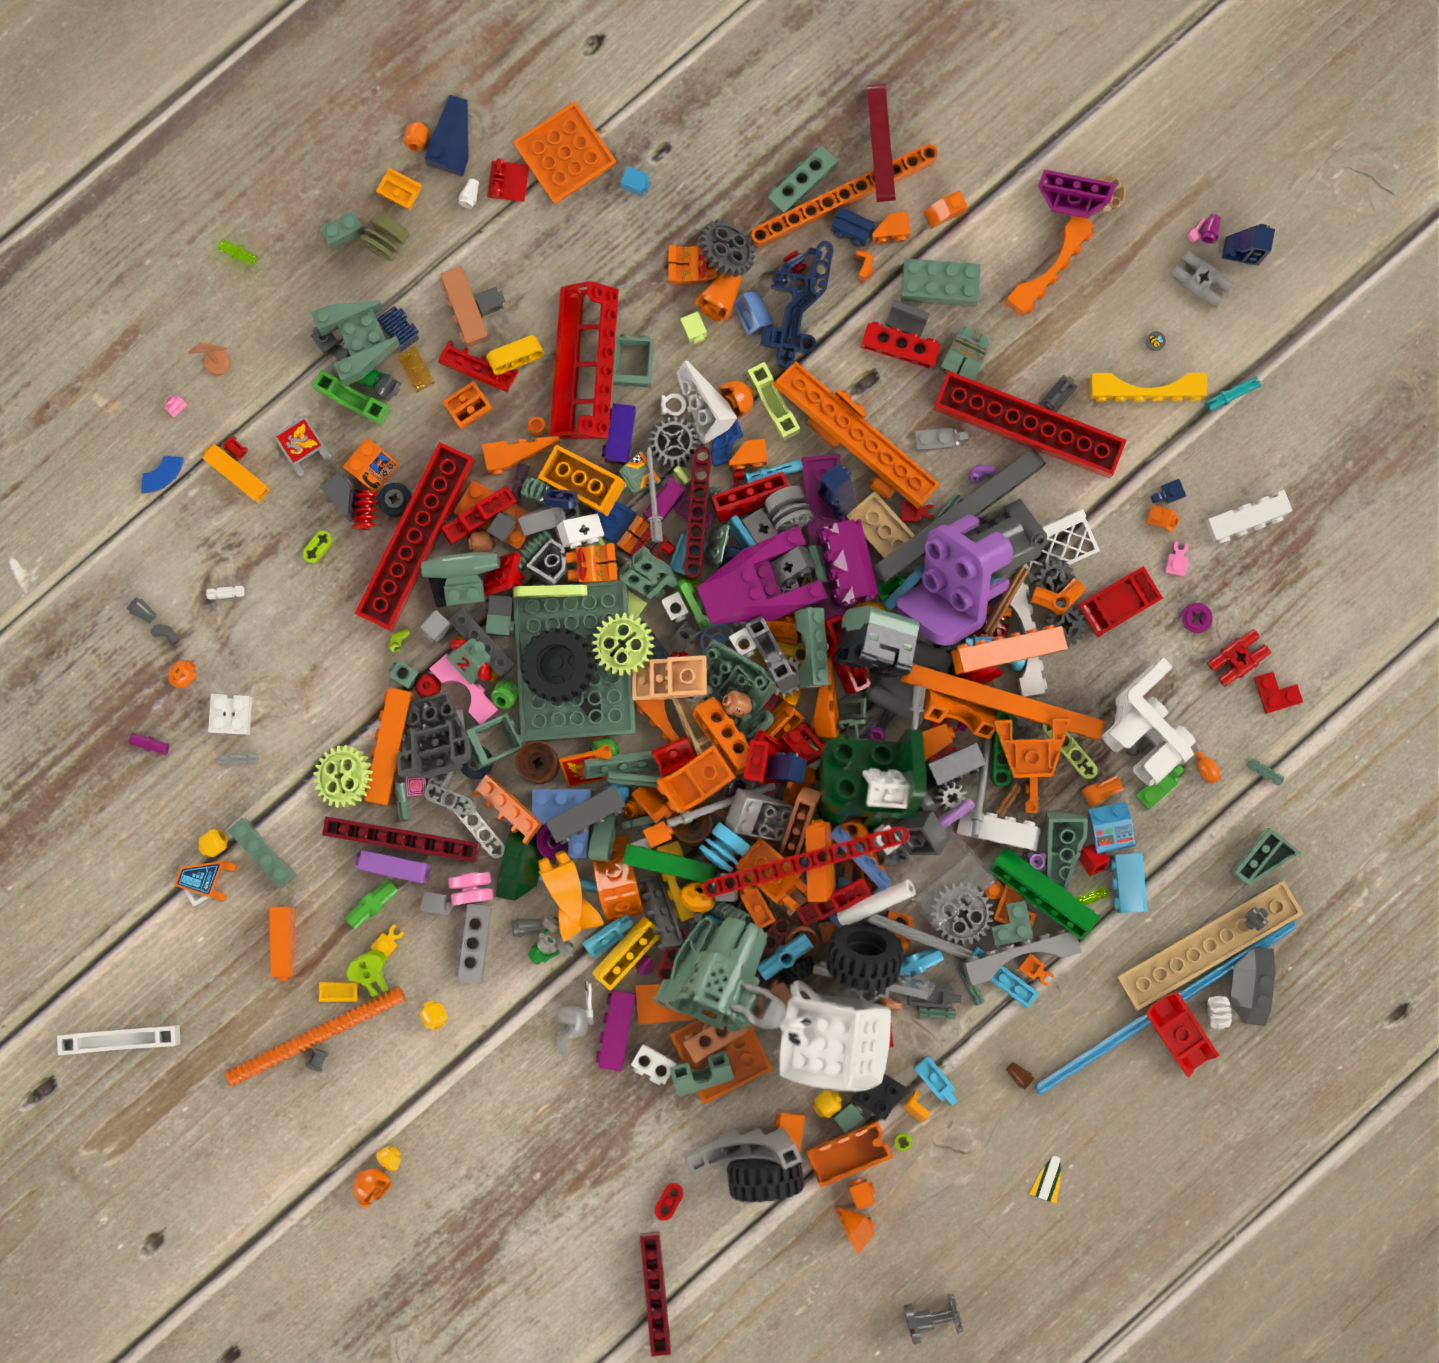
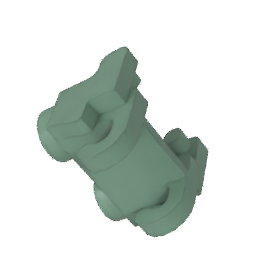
[838,718,870,740]

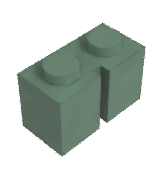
[320,211,365,250]

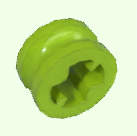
[895,1133,912,1151]

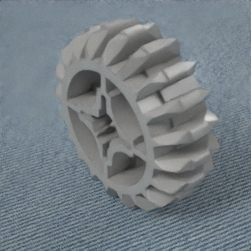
[648,416,699,468]

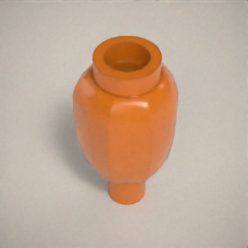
[1195,751,1221,785]

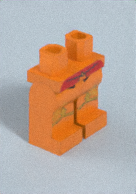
[668,245,718,285]
[566,543,618,584]

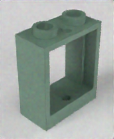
[612,334,654,388]
[465,713,523,770]

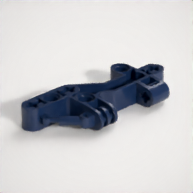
[760,241,834,369]

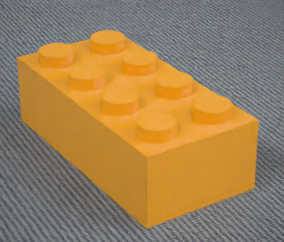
[538,445,626,517]

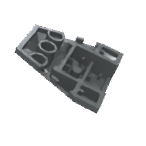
[397,692,471,778]

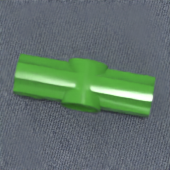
[344,878,400,930]

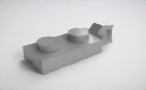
[915,428,969,451]

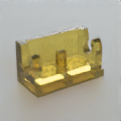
[399,346,435,392]

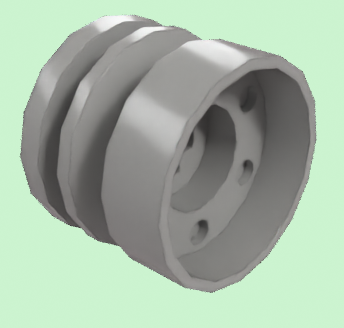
[764,486,814,533]

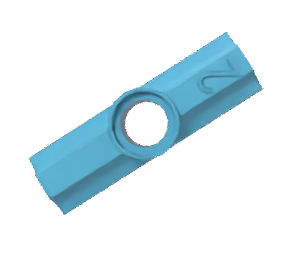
[757,932,813,980]
[900,947,944,977]

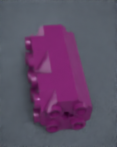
[818,519,879,607]

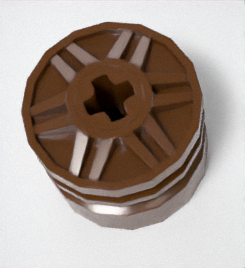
[516,741,560,784]
[672,804,714,848]

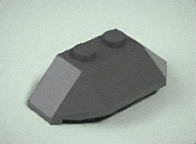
[1229,947,1276,1026]

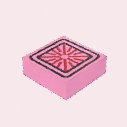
[406,776,426,796]

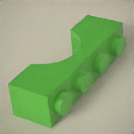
[312,370,391,427]

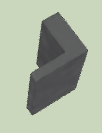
[886,300,930,338]

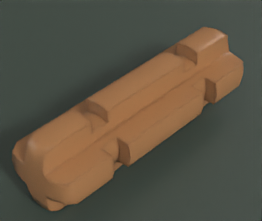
[994,782,1022,817]

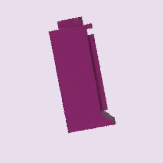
[643,476,686,524]

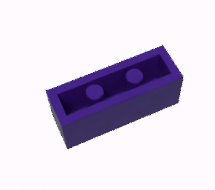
[602,403,636,465]

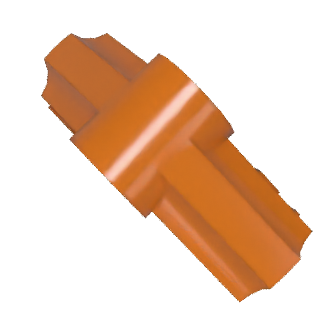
[1031,578,1086,615]

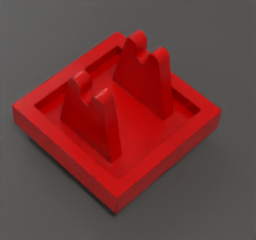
[483,552,525,596]

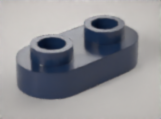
[543,489,579,509]

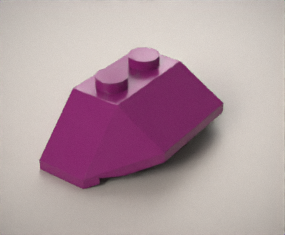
[1038,169,1117,219]

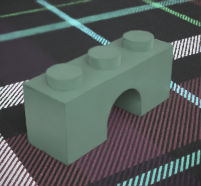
[670,1051,735,1097]

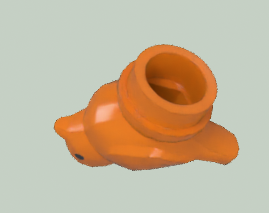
[623,789,648,818]

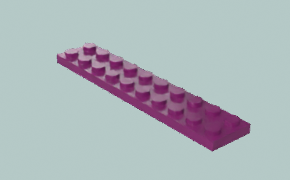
[802,454,853,619]

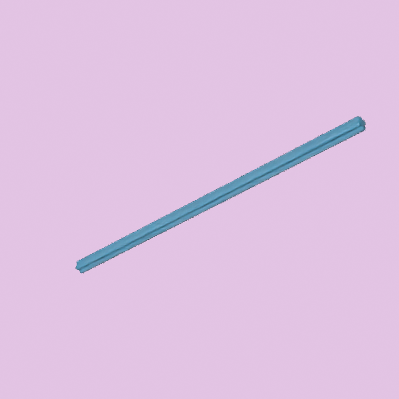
[1035,921,1297,1095]

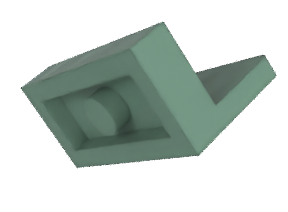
[807,544,830,584]

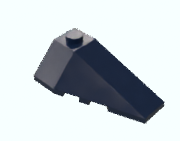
[425,95,469,176]

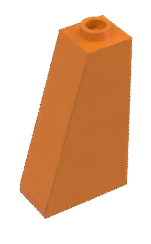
[894,724,955,763]
[806,819,836,902]
[269,906,296,981]

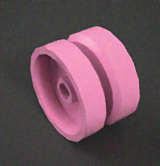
[448,872,494,905]

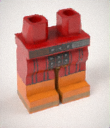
[617,515,676,562]

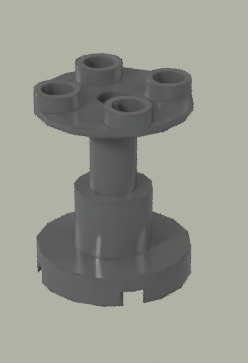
[904,1294,963,1345]

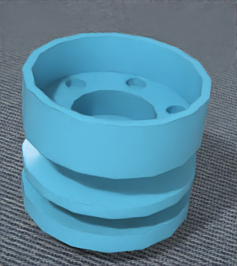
[699,822,751,873]

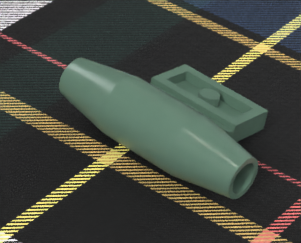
[421,552,500,606]

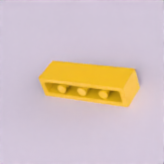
[592,916,660,991]

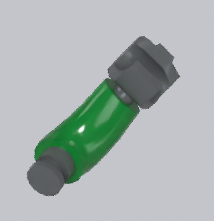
[336,349,401,401]

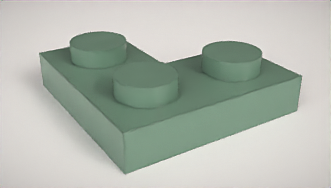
[991,900,1033,946]

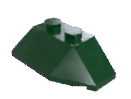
[495,824,543,901]

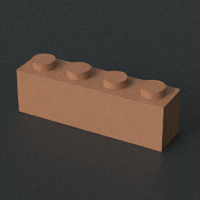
[439,266,490,348]
[779,786,821,858]

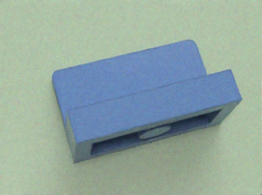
[733,290,774,336]

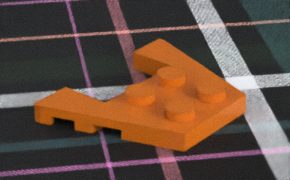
[994,718,1070,778]

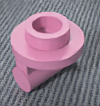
[164,395,188,417]

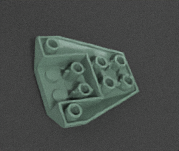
[701,640,776,731]

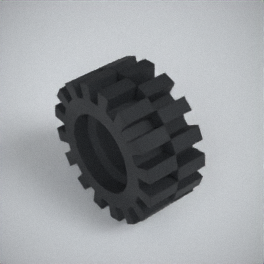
[779,956,814,985]

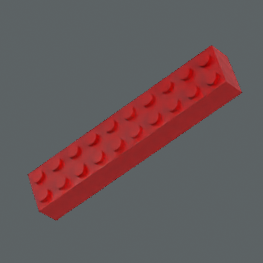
[933,371,1127,479]
[355,442,476,632]

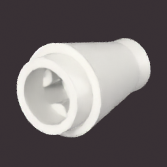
[458,179,479,209]

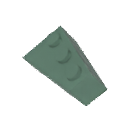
[1230,828,1301,885]

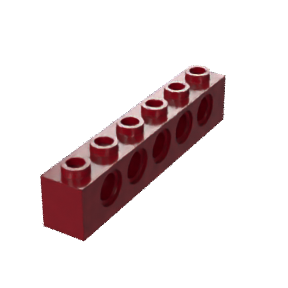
[640,1231,671,1357]

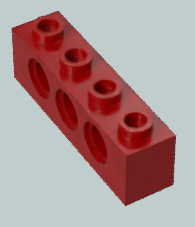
[860,321,941,370]
[711,471,789,523]
[825,614,872,694]

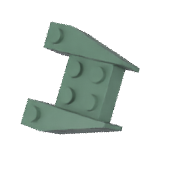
[311,300,400,387]

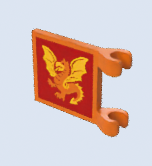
[559,745,612,788]

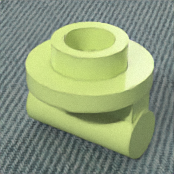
[673,466,692,486]

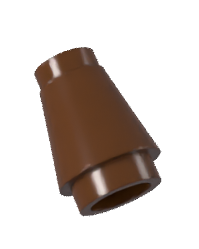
[1006,1062,1035,1090]

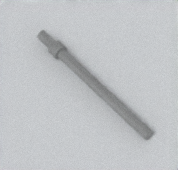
[971,735,993,837]
[667,783,776,828]

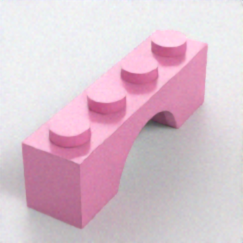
[430,653,499,725]

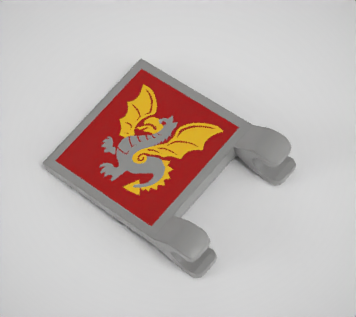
[273,416,332,478]

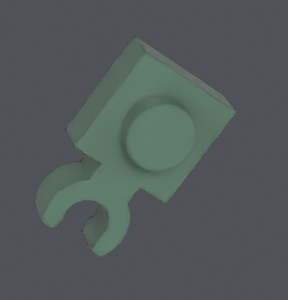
[622,816,656,830]

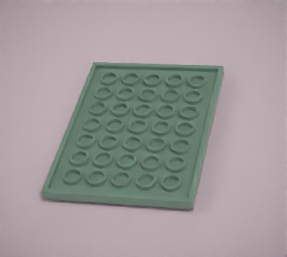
[513,581,636,742]

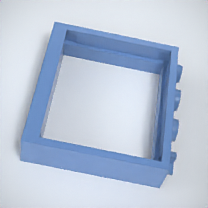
[801,825,893,928]

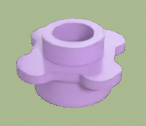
[1027,852,1046,871]

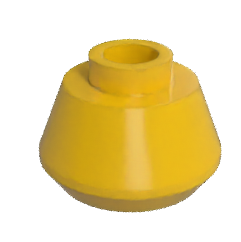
[376,1146,402,1171]

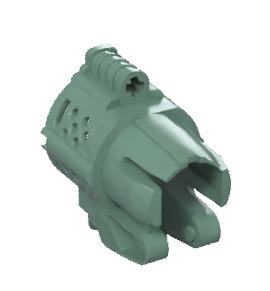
[652,917,768,1032]

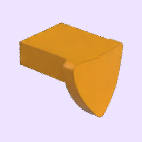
[902,1089,931,1123]

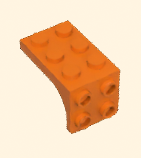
[656,745,737,813]

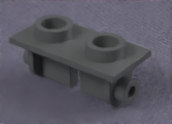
[1039,375,1078,412]

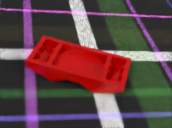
[1078,566,1163,638]

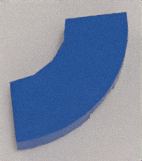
[712,420,743,467]
[141,456,184,493]

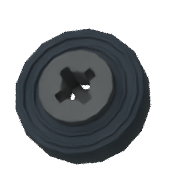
[378,483,412,517]

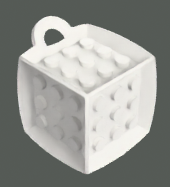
[779,980,891,1091]

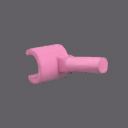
[1187,218,1207,243]

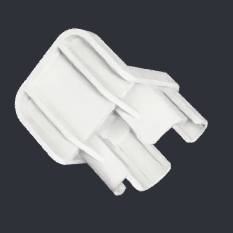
[1101,657,1196,786]

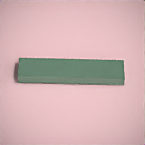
[584,750,659,779]

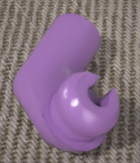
[968,465,995,483]

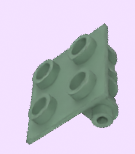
[705,525,730,567]

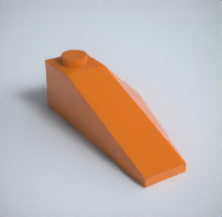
[482,436,561,475]

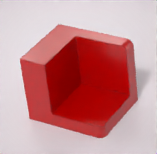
[1078,844,1111,876]

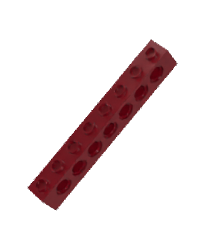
[322,816,480,862]

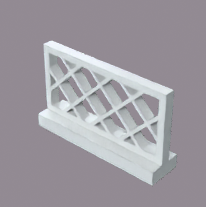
[1023,509,1100,583]

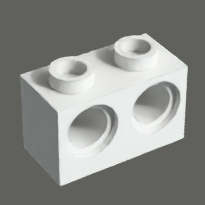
[631,1044,676,1085]

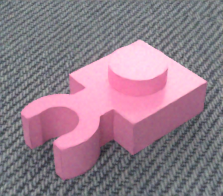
[1165,541,1188,577]

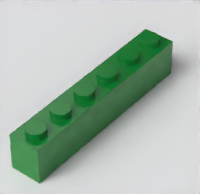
[988,847,1101,941]

